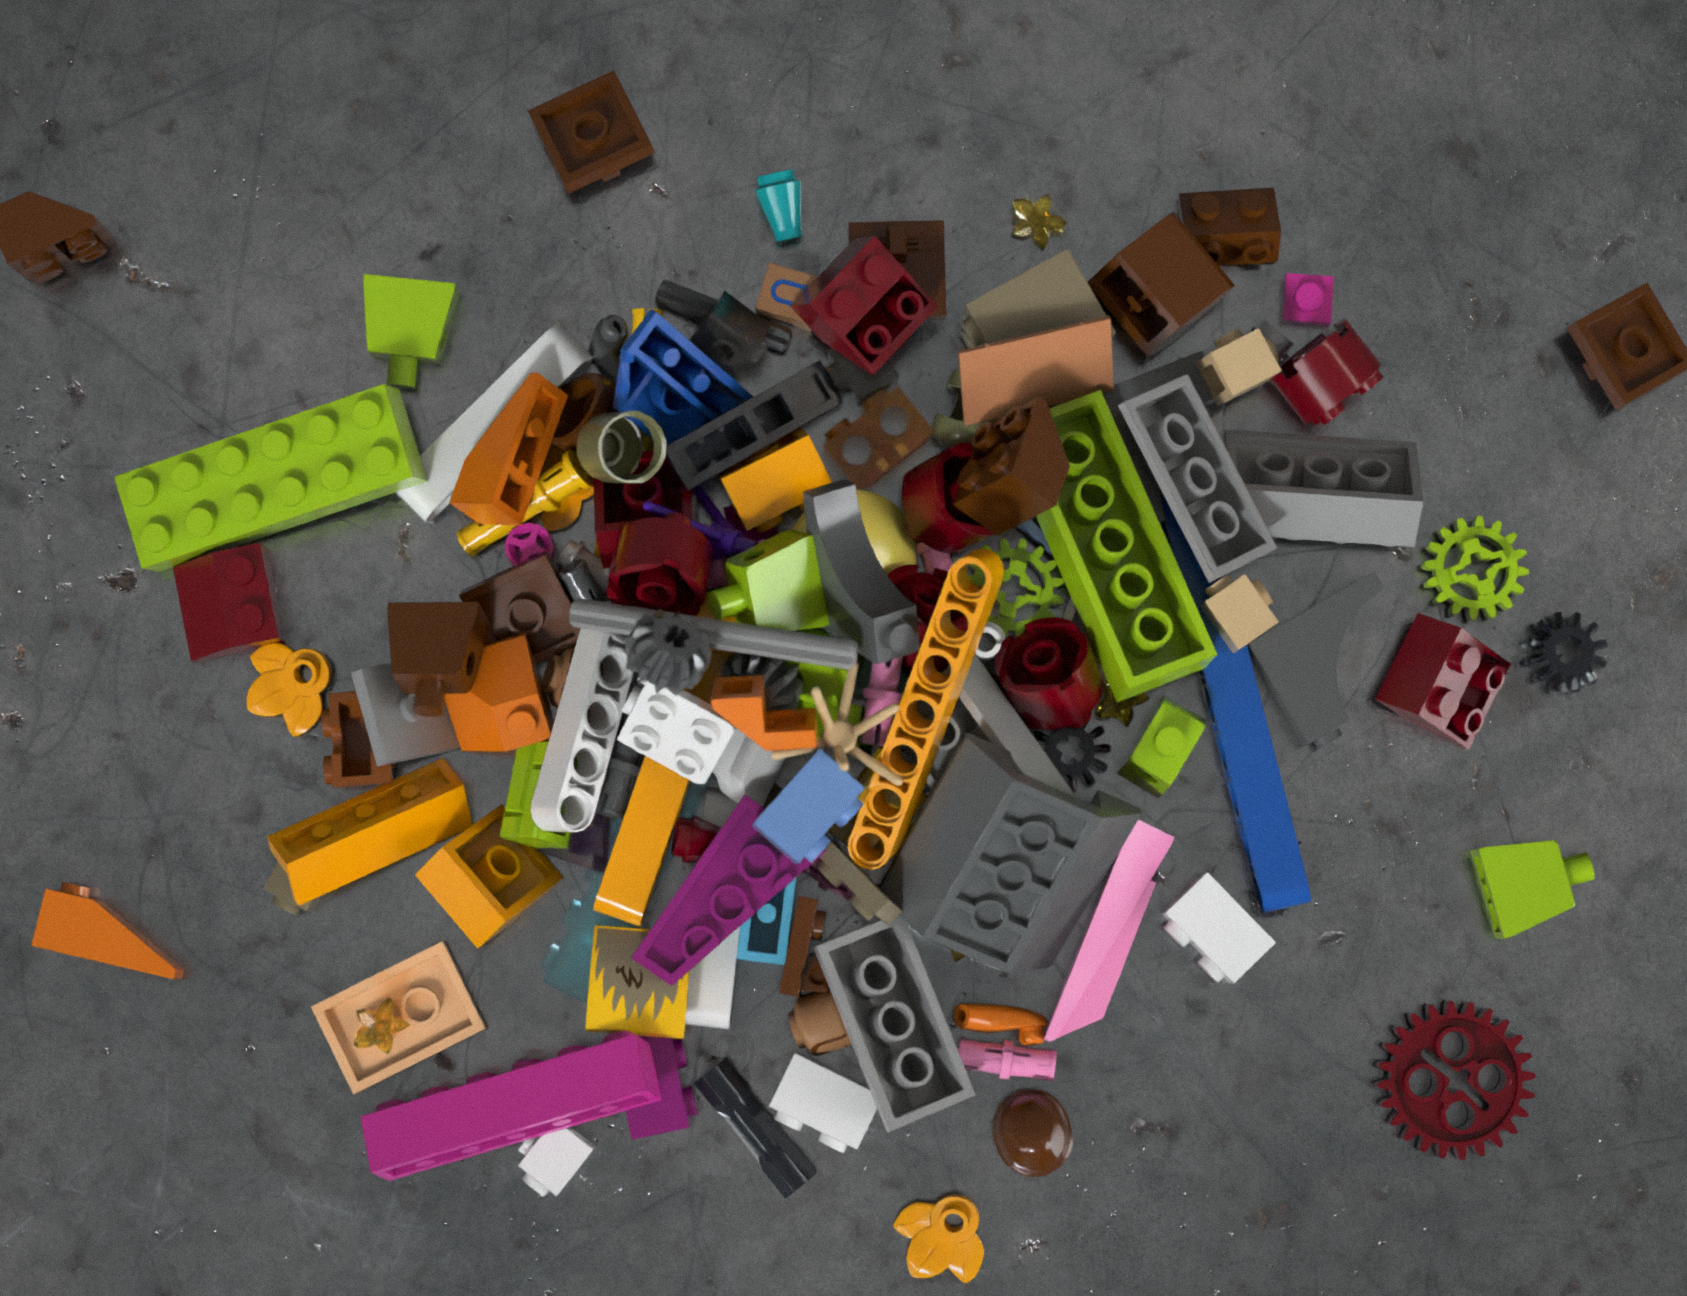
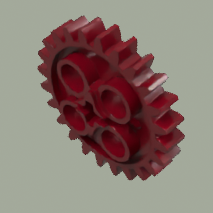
[1374,1000,1536,1160]

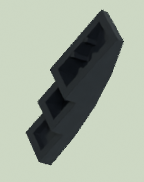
[666,360,843,491]

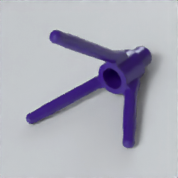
[643,486,759,560]

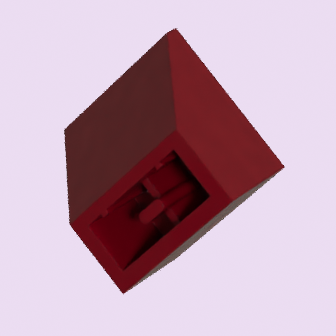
[790,236,938,375]
[1375,613,1511,750]

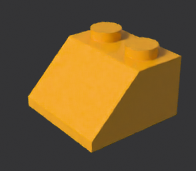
[716,427,832,532]
[415,804,564,949]

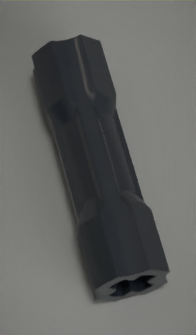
[694,1057,817,1199]

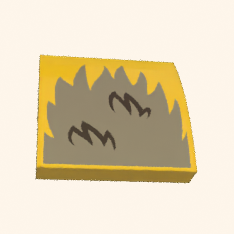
[585,925,690,1039]

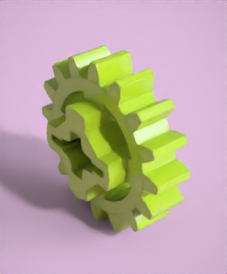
[1421,516,1529,622]
[968,538,1064,638]

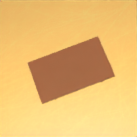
[958,316,1114,426]

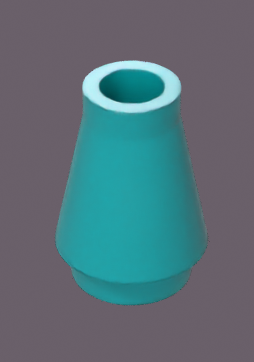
[754,169,803,242]

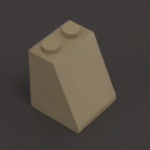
[959,248,1116,348]

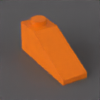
[449,373,568,526]
[31,882,185,979]

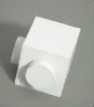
[518,1127,596,1196]

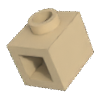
[1195,328,1282,406]
[1200,574,1279,654]

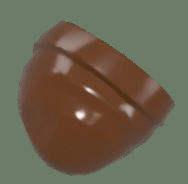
[552,373,619,452]
[994,1089,1073,1178]

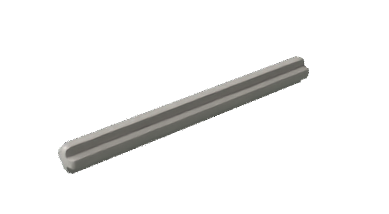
[569,598,858,670]

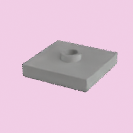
[351,663,461,767]

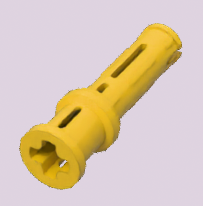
[456,449,593,557]

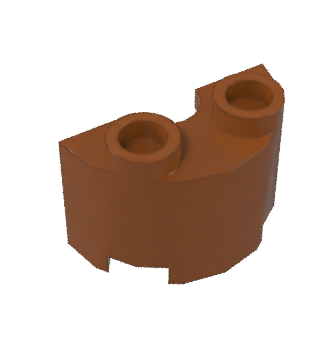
[321,691,396,788]

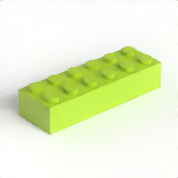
[114,384,428,572]
[1036,390,1217,702]

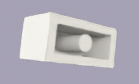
[1162,872,1276,984]
[769,1052,877,1153]

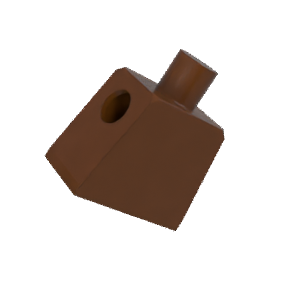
[387,602,490,717]

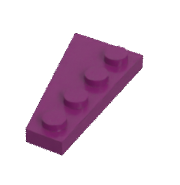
[631,794,826,986]

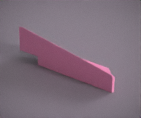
[1043,820,1175,1042]

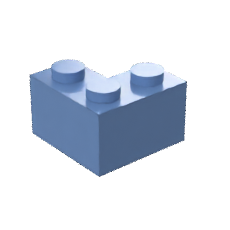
[751,749,865,865]

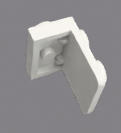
[617,677,736,784]

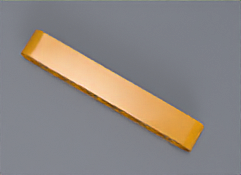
[848,548,1004,870]
[593,592,735,926]

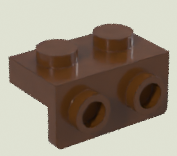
[1178,187,1281,266]

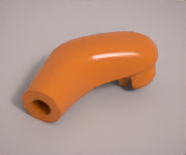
[953,1004,1048,1046]

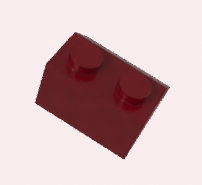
[173,543,287,662]

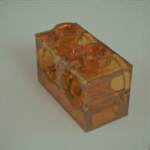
[823,386,935,491]

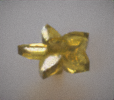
[1011,194,1067,250]
[1096,680,1150,727]
[354,997,410,1054]

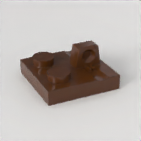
[528,70,655,194]
[848,220,946,318]
[1567,283,1687,410]
[459,550,580,664]
[779,896,829,997]

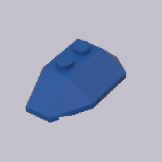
[613,309,754,445]

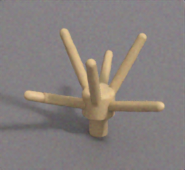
[771,661,903,786]

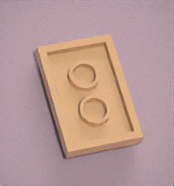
[311,941,487,1095]

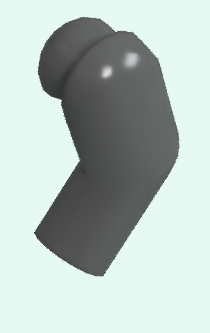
[588,315,627,387]

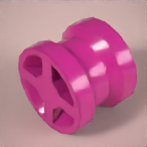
[505,523,556,566]

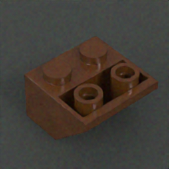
[0,191,116,282]
[1087,212,1235,357]
[953,396,1070,536]

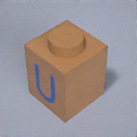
[755,262,817,332]

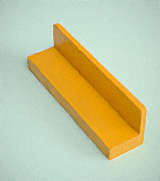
[267,758,472,905]

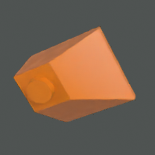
[445,633,554,752]

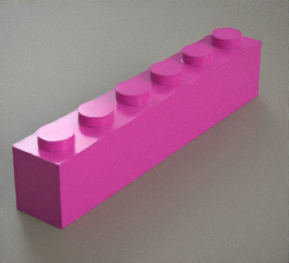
[360,1031,662,1181]

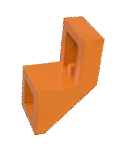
[711,675,818,751]

